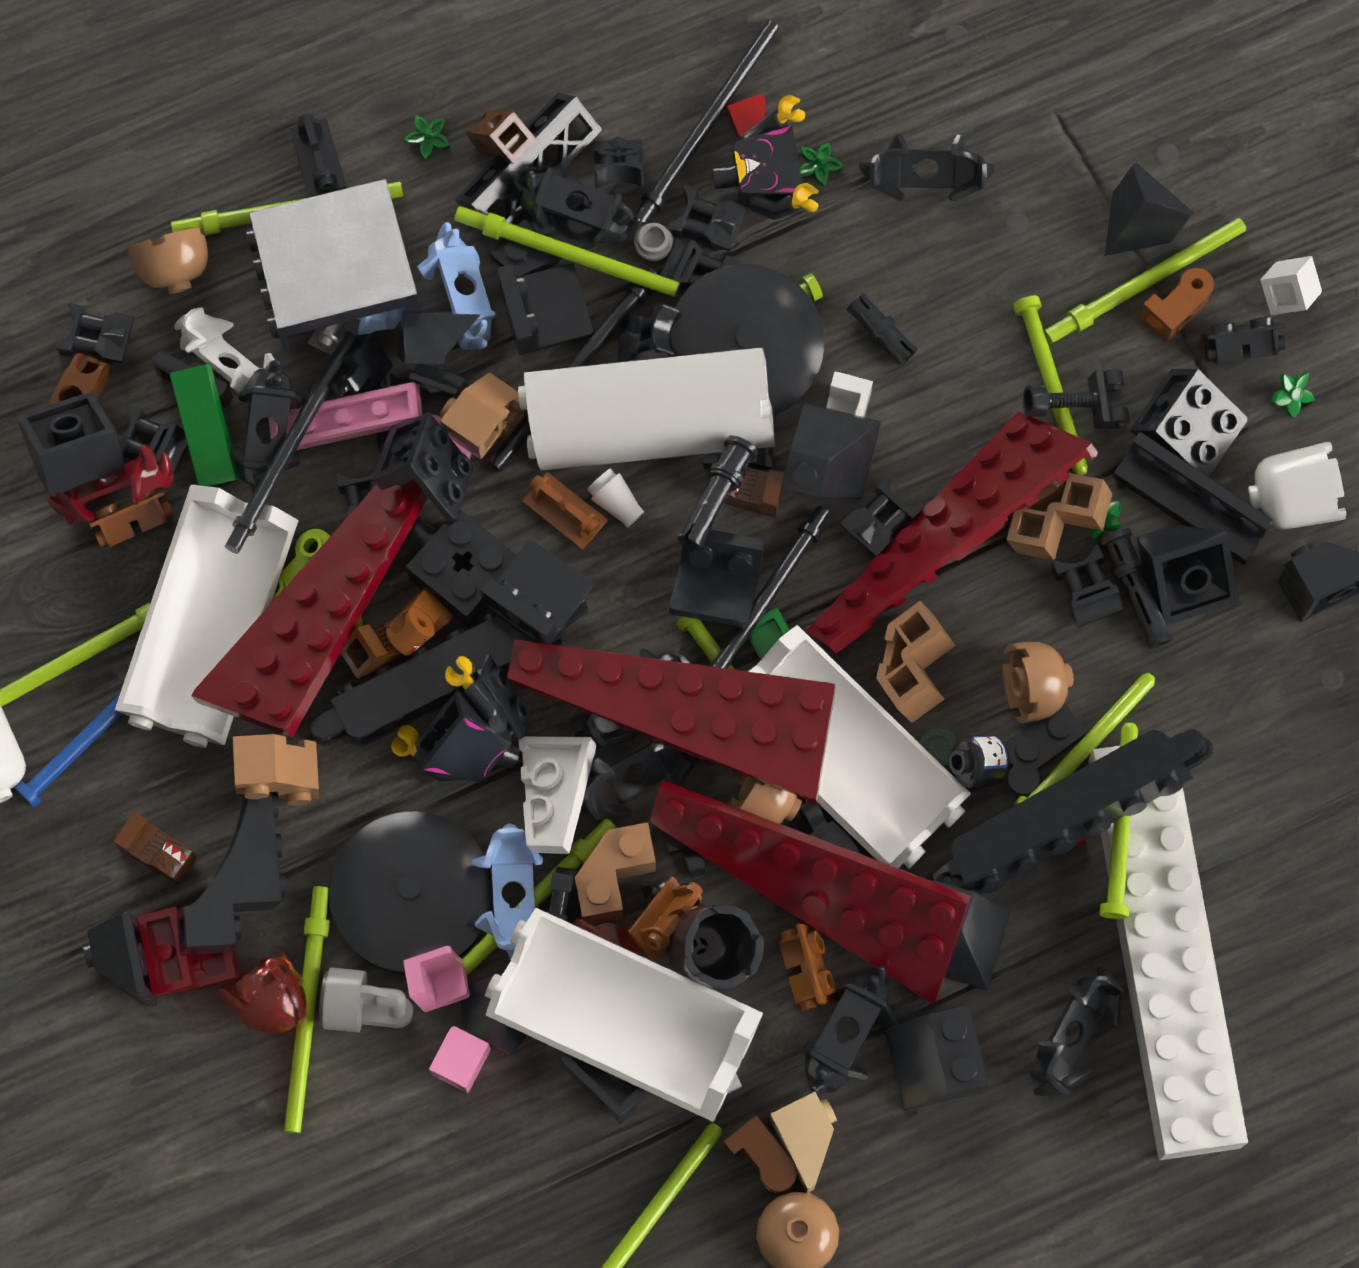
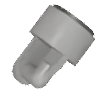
[319,967,414,1033]

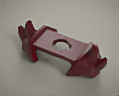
[46,444,174,525]

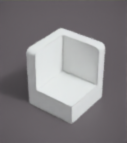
[1261,256,1322,315]
[826,371,873,417]

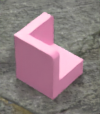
[403,946,470,1012]
[429,1026,491,1094]

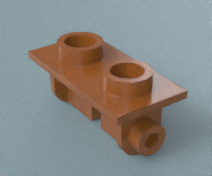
[522,472,608,550]
[89,488,174,548]
[628,876,703,962]
[779,923,836,1012]

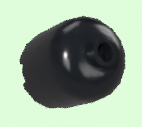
[666,905,764,989]

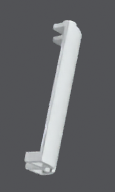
[518,348,775,470]
[115,485,299,748]
[748,625,971,868]
[485,908,763,1122]

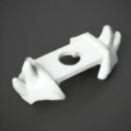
[174,307,275,394]

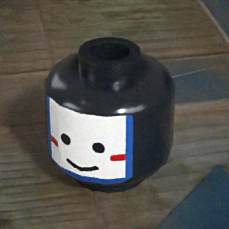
[949,734,1010,788]

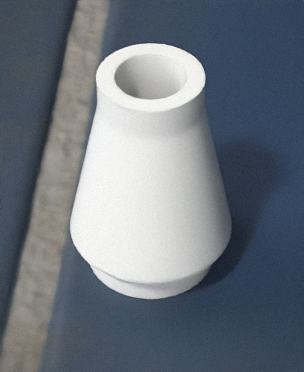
[587,469,644,528]

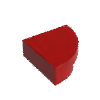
[727,94,765,139]

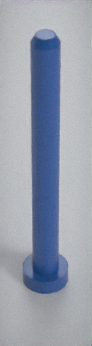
[14,694,122,808]

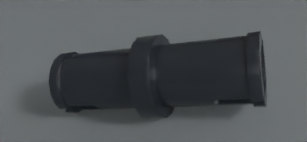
[846,293,918,366]

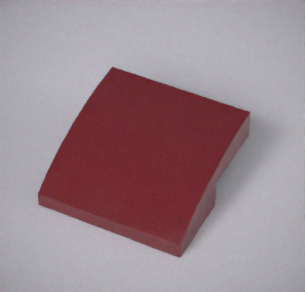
[137,906,240,997]

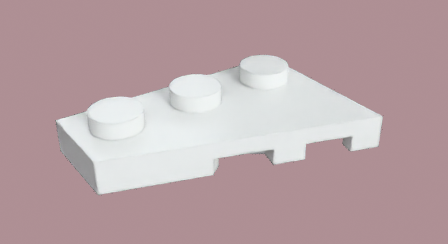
[518,737,597,854]

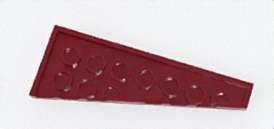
[805,411,1098,655]
[191,479,428,738]
[507,639,836,803]
[649,781,971,1004]

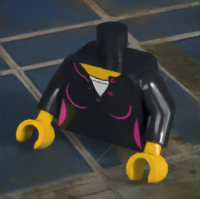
[712,95,818,220]
[391,656,519,782]

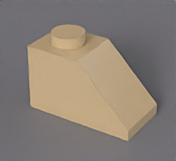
[769,1092,837,1193]

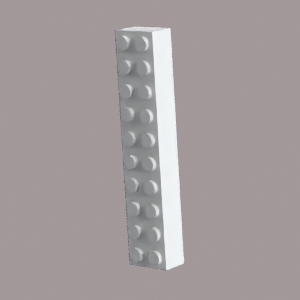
[1088,746,1248,1160]

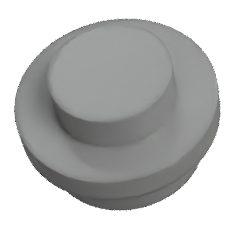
[634,223,673,261]

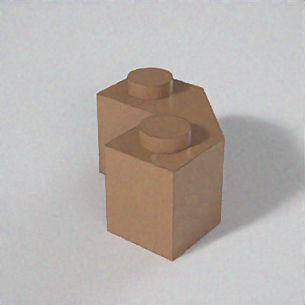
[440,372,528,459]
[1007,473,1112,560]
[876,601,956,723]
[233,734,319,806]
[575,822,656,926]

